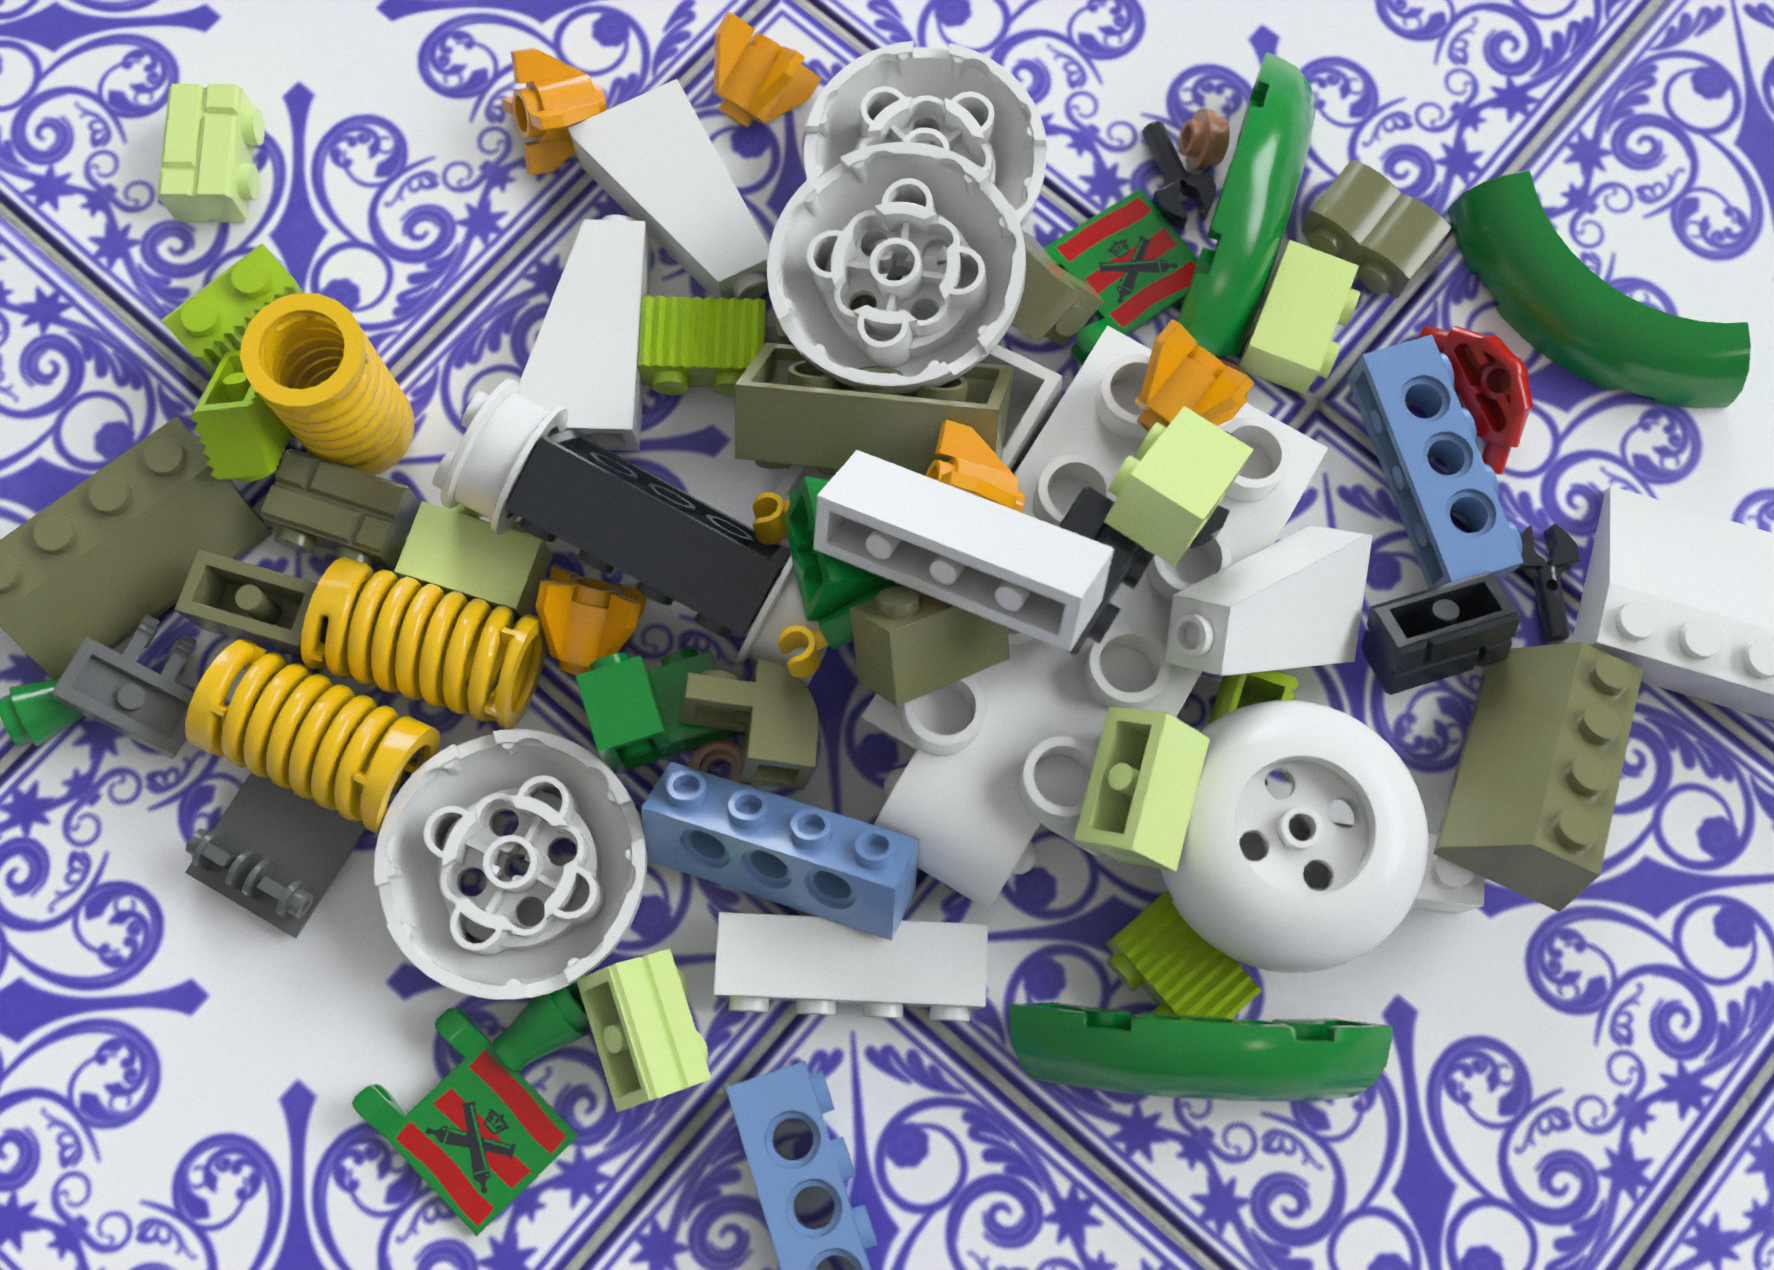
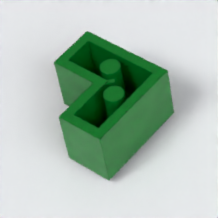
[576,649,738,775]

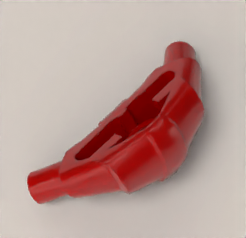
[1419,326,1534,475]

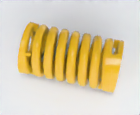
[240,293,415,476]
[301,557,547,729]
[185,639,440,835]

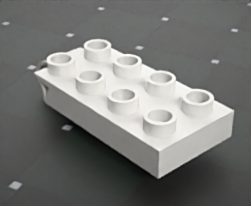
[862,326,1328,910]

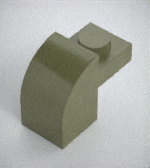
[1012,230,1104,347]
[678,658,819,790]

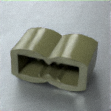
[1301,160,1451,298]

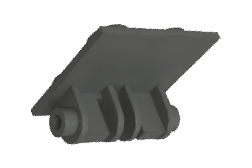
[185,773,366,938]

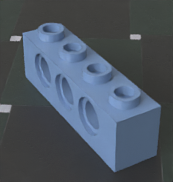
[1347,335,1524,589]
[641,762,919,941]
[726,1061,877,1270]

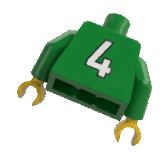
[752,477,904,678]

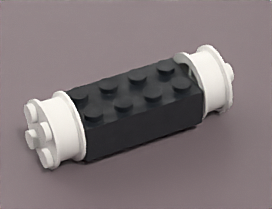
[432,378,829,686]

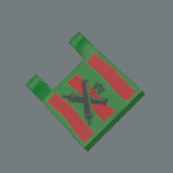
[1043,188,1198,365]
[352,1007,579,1236]

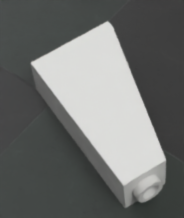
[568,79,769,300]
[519,215,652,451]
[1165,526,1373,676]

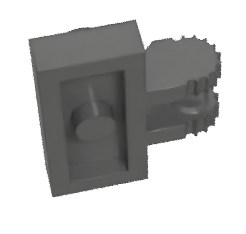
[49,614,197,759]

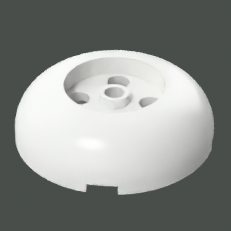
[803,41,1046,265]
[767,142,1026,394]
[1161,700,1429,973]
[374,729,647,1000]

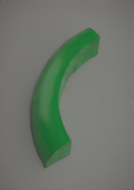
[1177,52,1316,357]
[1448,170,1751,408]
[1010,1002,1393,1102]

